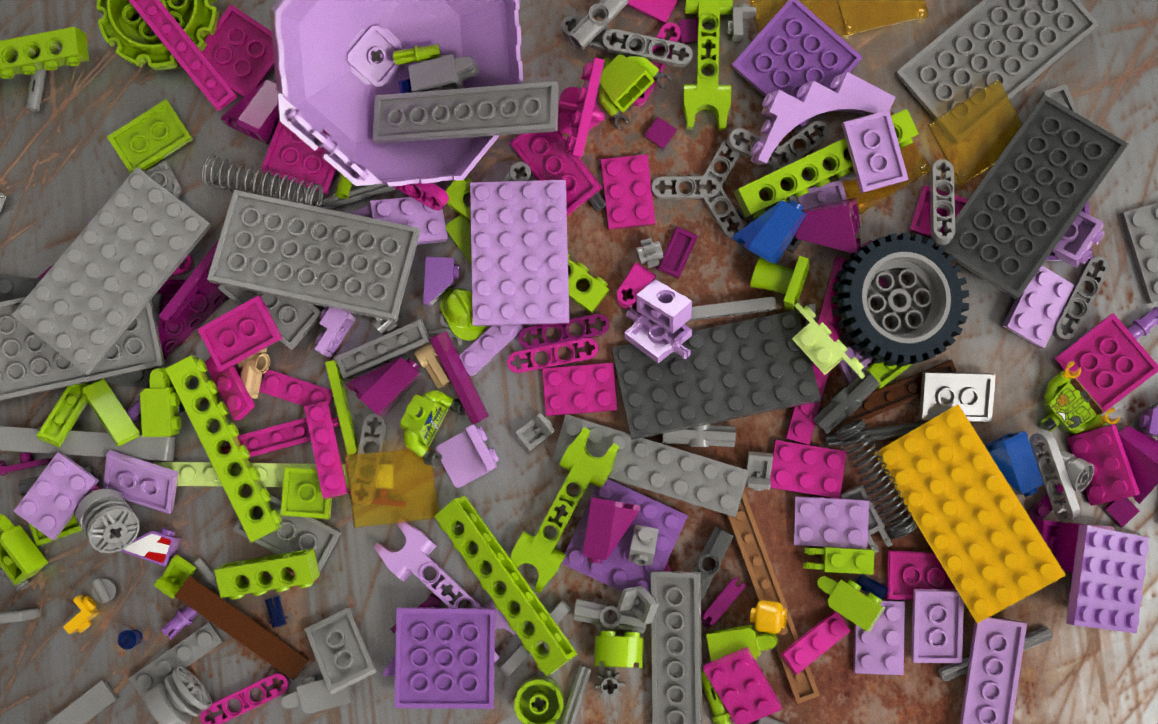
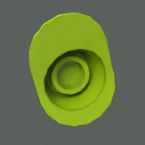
[440,288,486,341]

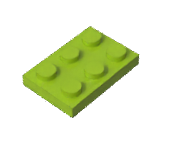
[107,99,194,174]

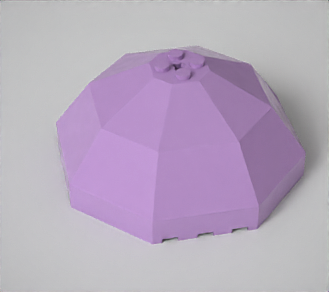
[270,0,523,187]

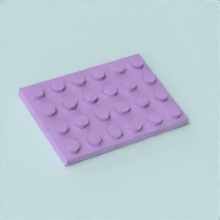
[470,180,569,326]

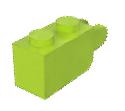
[140,367,182,437]
[0,514,48,586]
[803,547,874,575]
[817,576,885,632]
[706,625,779,662]

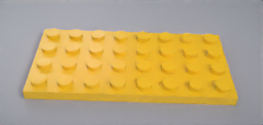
[874,404,1066,624]

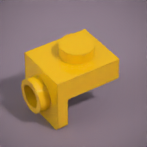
[63,595,99,634]

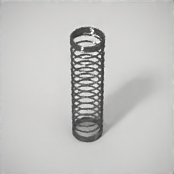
[835,419,918,539]

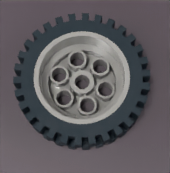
[831,233,969,367]

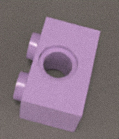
[636,279,692,333]

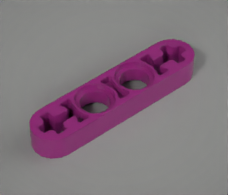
[518,314,609,349]

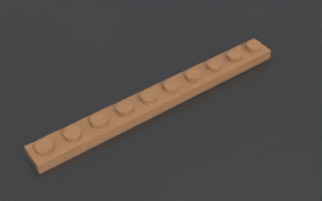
[727,491,820,704]

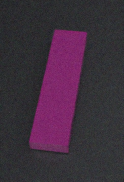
[159,240,218,324]
[430,331,489,424]

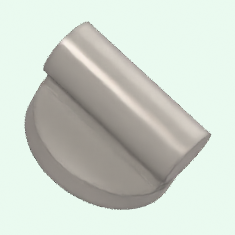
[91,578,116,604]

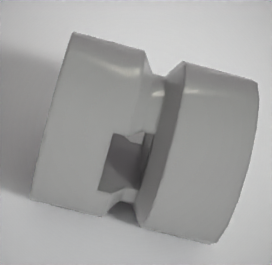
[1048,449,1095,492]

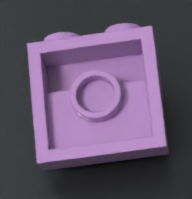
[1052,211,1105,268]
[315,307,356,358]

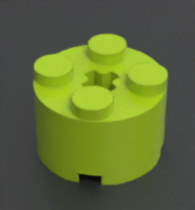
[594,631,644,668]
[514,676,564,724]

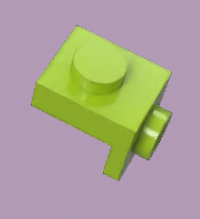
[154,554,196,598]

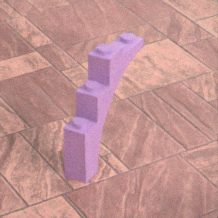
[751,72,895,165]

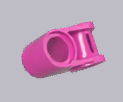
[617,262,656,309]

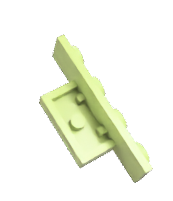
[792,303,865,379]

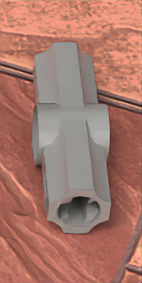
[567,0,629,51]
[662,424,736,447]
[573,599,646,634]

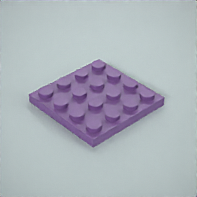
[731,0,863,128]
[561,479,688,594]
[1066,525,1149,633]
[395,607,495,709]

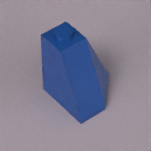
[732,200,807,264]
[984,431,1044,497]

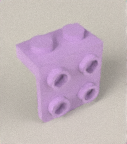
[435,424,499,488]

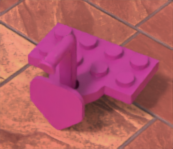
[558,58,605,159]

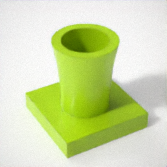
[750,256,810,311]

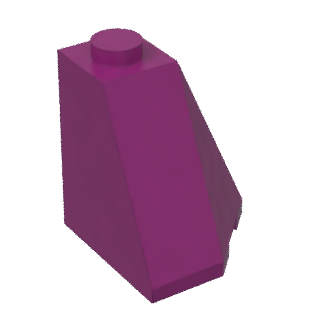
[220,80,280,145]
[795,198,861,253]
[346,357,422,417]
[1118,426,1158,504]
[583,497,641,564]

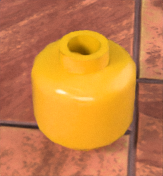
[750,600,787,634]

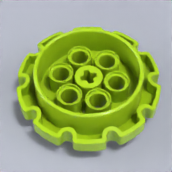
[96,0,219,70]

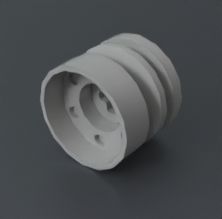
[75,488,140,553]
[144,666,212,724]

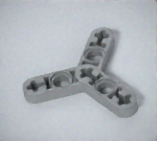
[727,121,829,204]
[651,137,744,239]

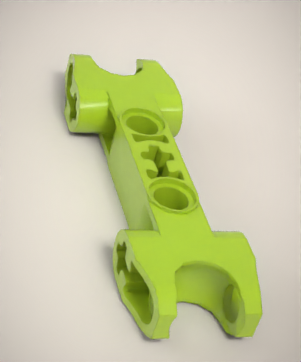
[682,0,733,131]
[511,427,620,593]

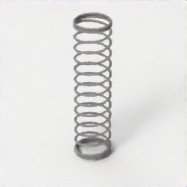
[201,155,323,207]

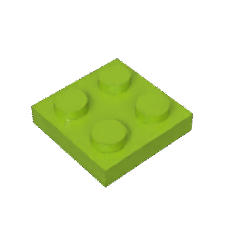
[280,467,332,519]

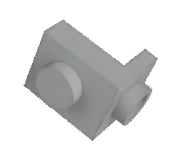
[727,4,756,42]
[512,413,555,453]
[746,451,773,491]
[628,524,659,566]
[617,586,659,625]

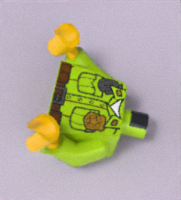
[1039,361,1120,434]

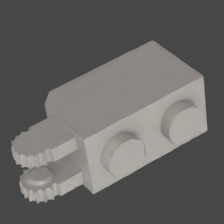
[408,54,480,92]
[281,675,355,714]

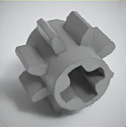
[636,237,664,268]
[370,317,399,335]
[595,669,625,701]

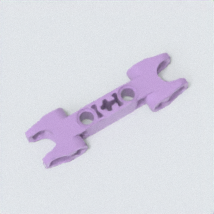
[373,518,519,662]

